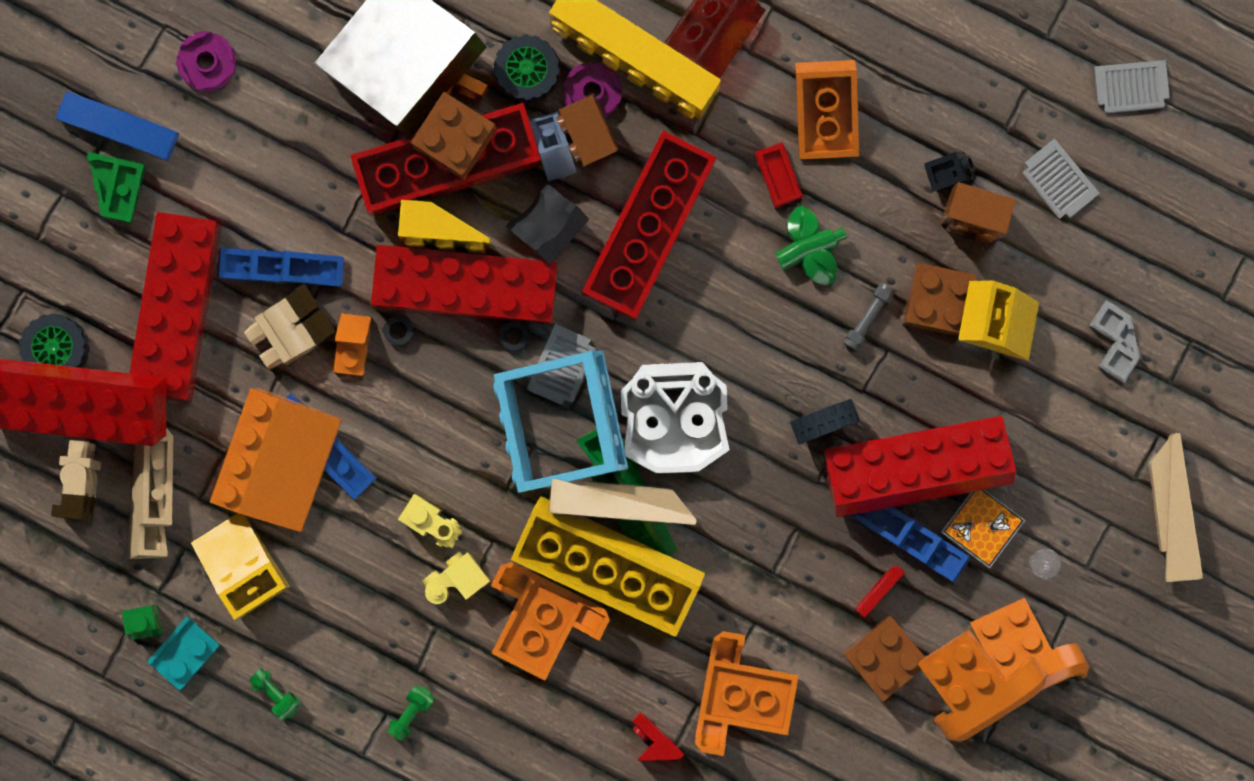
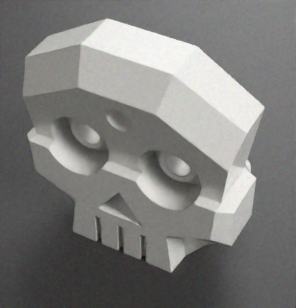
[621,362,729,474]

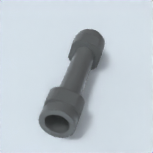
[842,282,896,352]

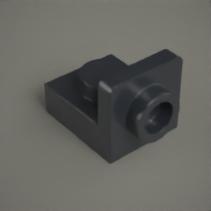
[924,152,975,192]

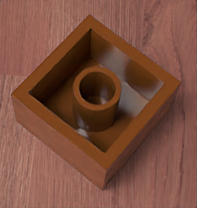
[411,92,497,180]
[557,93,619,166]
[941,182,1016,244]
[902,263,977,337]
[841,615,925,702]

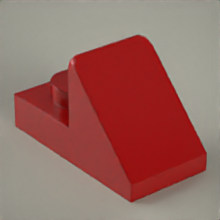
[632,711,684,761]

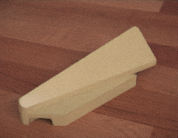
[127,428,173,559]
[1149,433,1203,582]
[549,478,697,525]

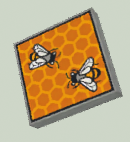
[940,490,1025,569]

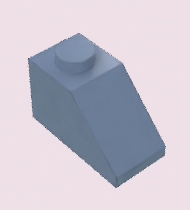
[529,112,577,182]

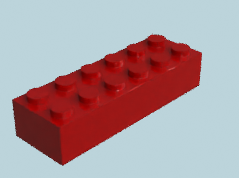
[350,103,542,217]
[582,130,717,322]
[129,212,222,402]
[371,244,558,325]
[0,359,166,447]
[824,416,1016,518]

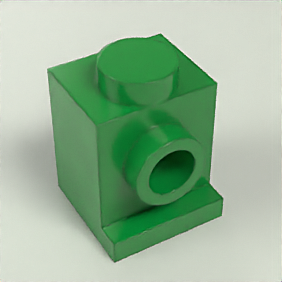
[121,605,163,640]

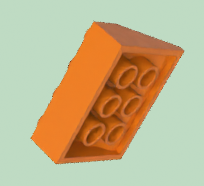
[210,388,342,532]

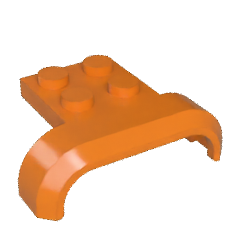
[490,562,610,680]
[970,598,1090,691]
[918,629,1047,742]
[695,631,799,756]

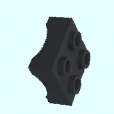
[506,182,589,264]

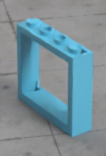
[493,350,628,493]

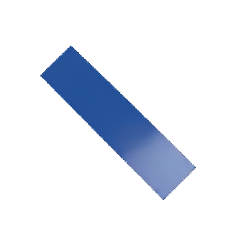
[55,91,180,161]
[217,247,344,287]
[849,507,971,583]

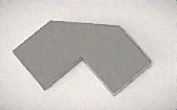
[1089,300,1141,383]

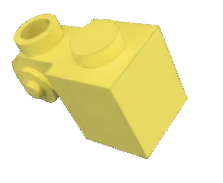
[398,494,463,548]
[422,551,491,604]

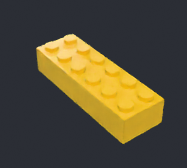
[549,0,721,120]
[510,496,705,637]

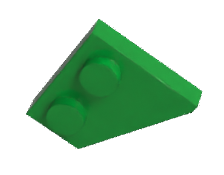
[87,152,146,224]

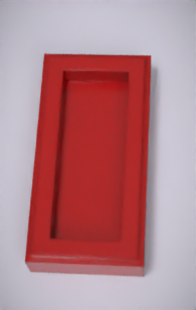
[754,142,803,209]
[854,565,905,618]

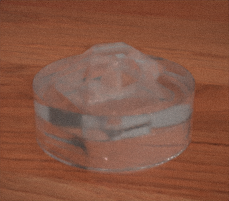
[1029,549,1061,579]

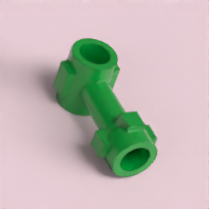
[248,668,301,721]
[387,684,435,741]

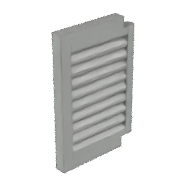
[1094,60,1170,113]
[1021,138,1100,219]
[526,324,596,405]

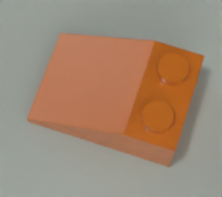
[795,60,859,159]

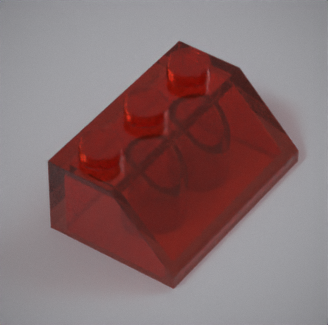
[664,0,766,78]

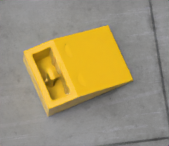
[398,200,493,254]
[958,281,1039,361]
[191,513,290,620]

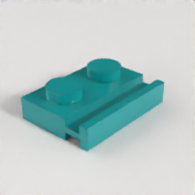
[147,616,221,691]

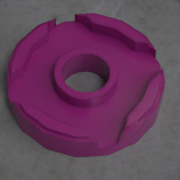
[176,31,237,92]
[563,62,622,118]

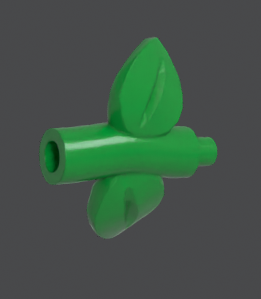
[775,205,847,285]

